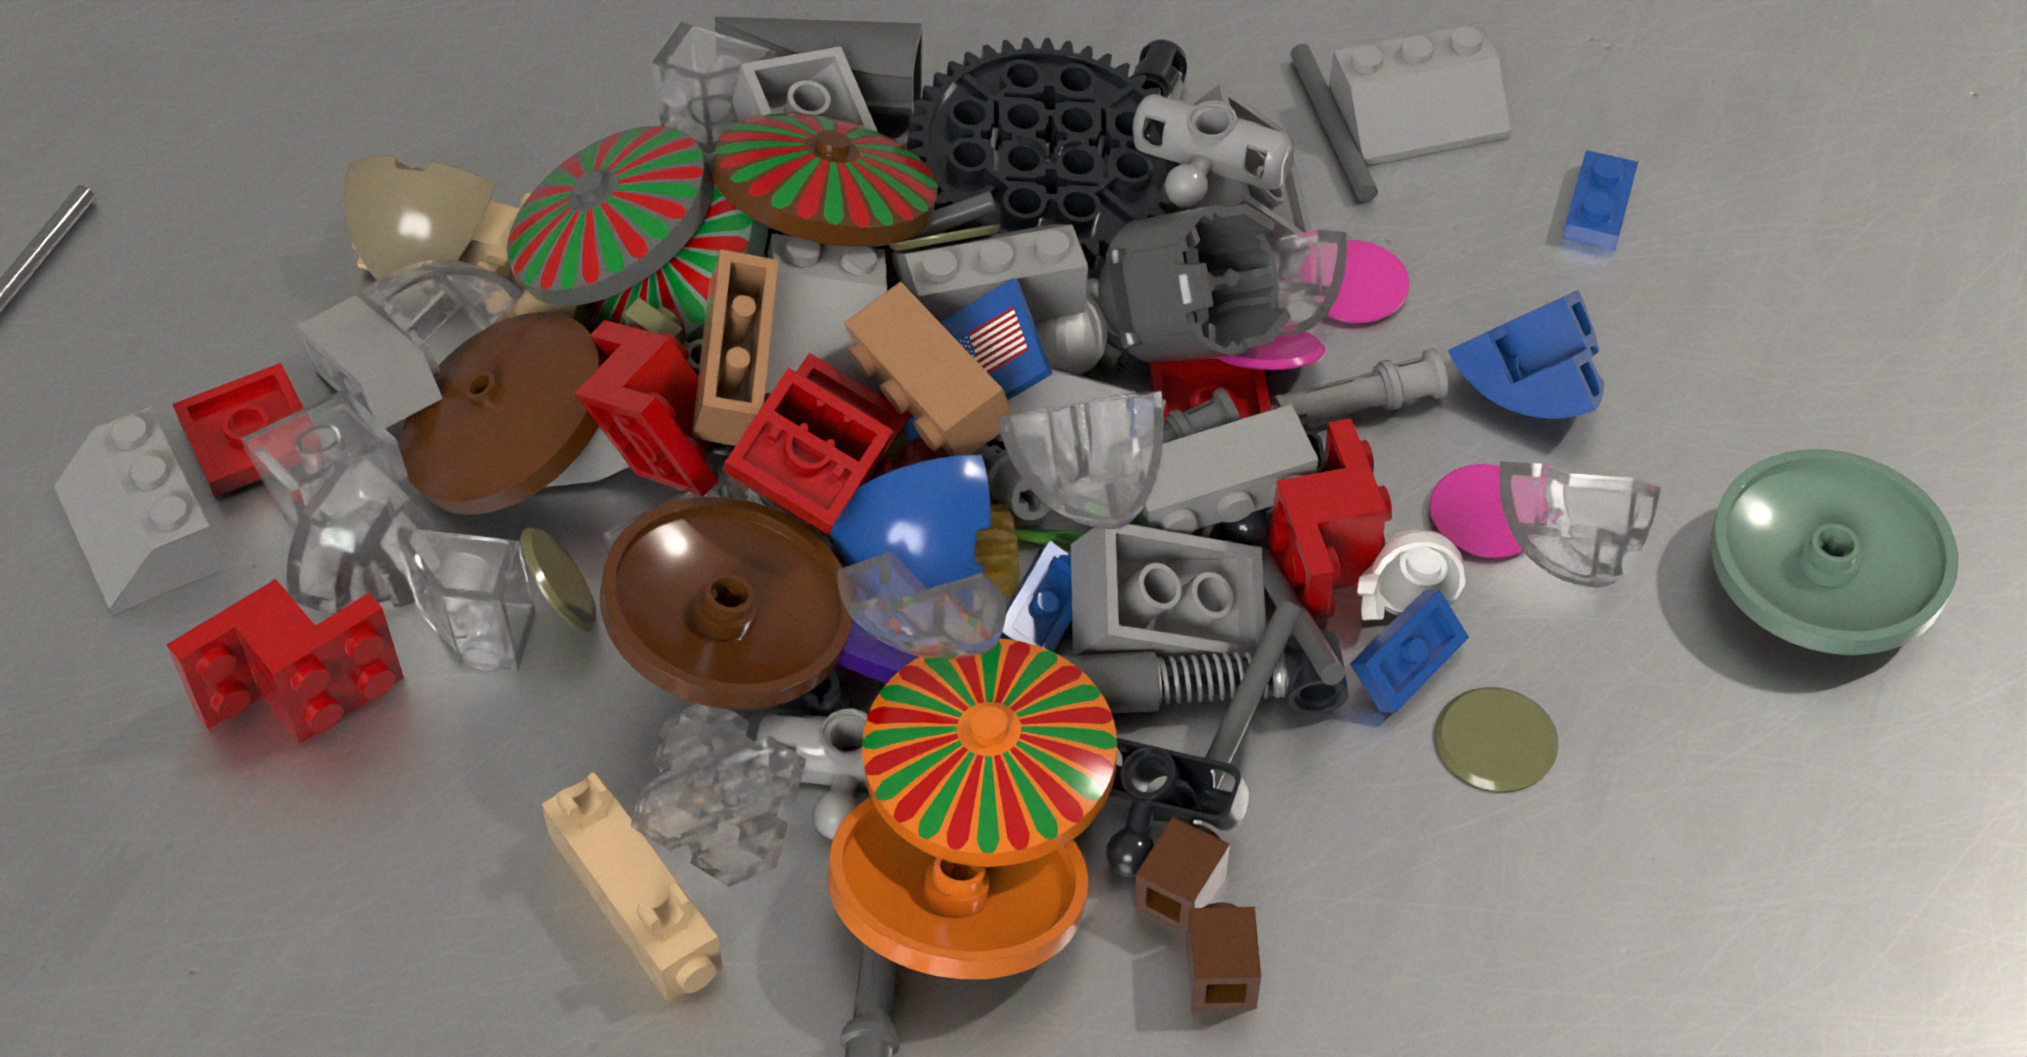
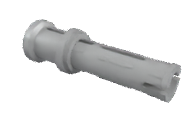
[1272,348,1448,425]

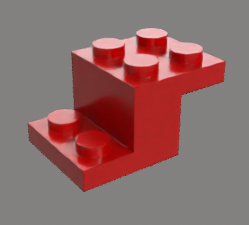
[574,320,719,497]
[722,353,911,535]
[1268,418,1392,630]
[166,579,404,744]

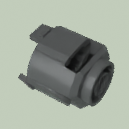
[1098,204,1292,363]

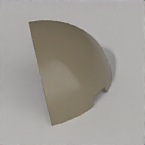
[344,155,496,308]

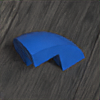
[1448,290,1604,419]
[830,455,991,622]

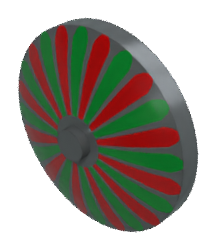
[507,126,714,306]

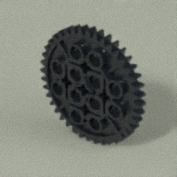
[906,38,1181,271]

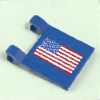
[905,278,1052,454]

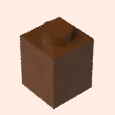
[1134,816,1230,933]
[1186,902,1261,1010]

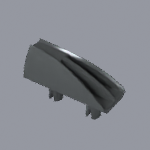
[715,17,923,117]

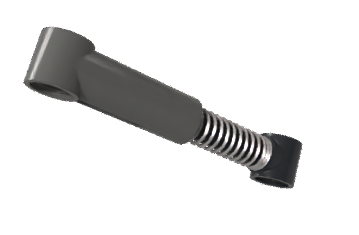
[1062,630,1349,714]

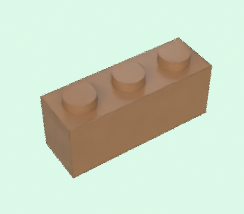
[691,249,779,446]
[844,282,1015,456]

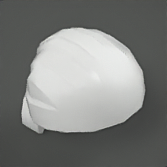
[1034,279,1108,375]
[1357,529,1466,621]

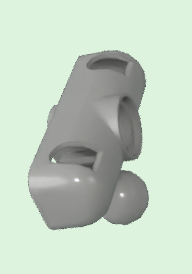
[1133,94,1294,208]
[756,709,868,840]

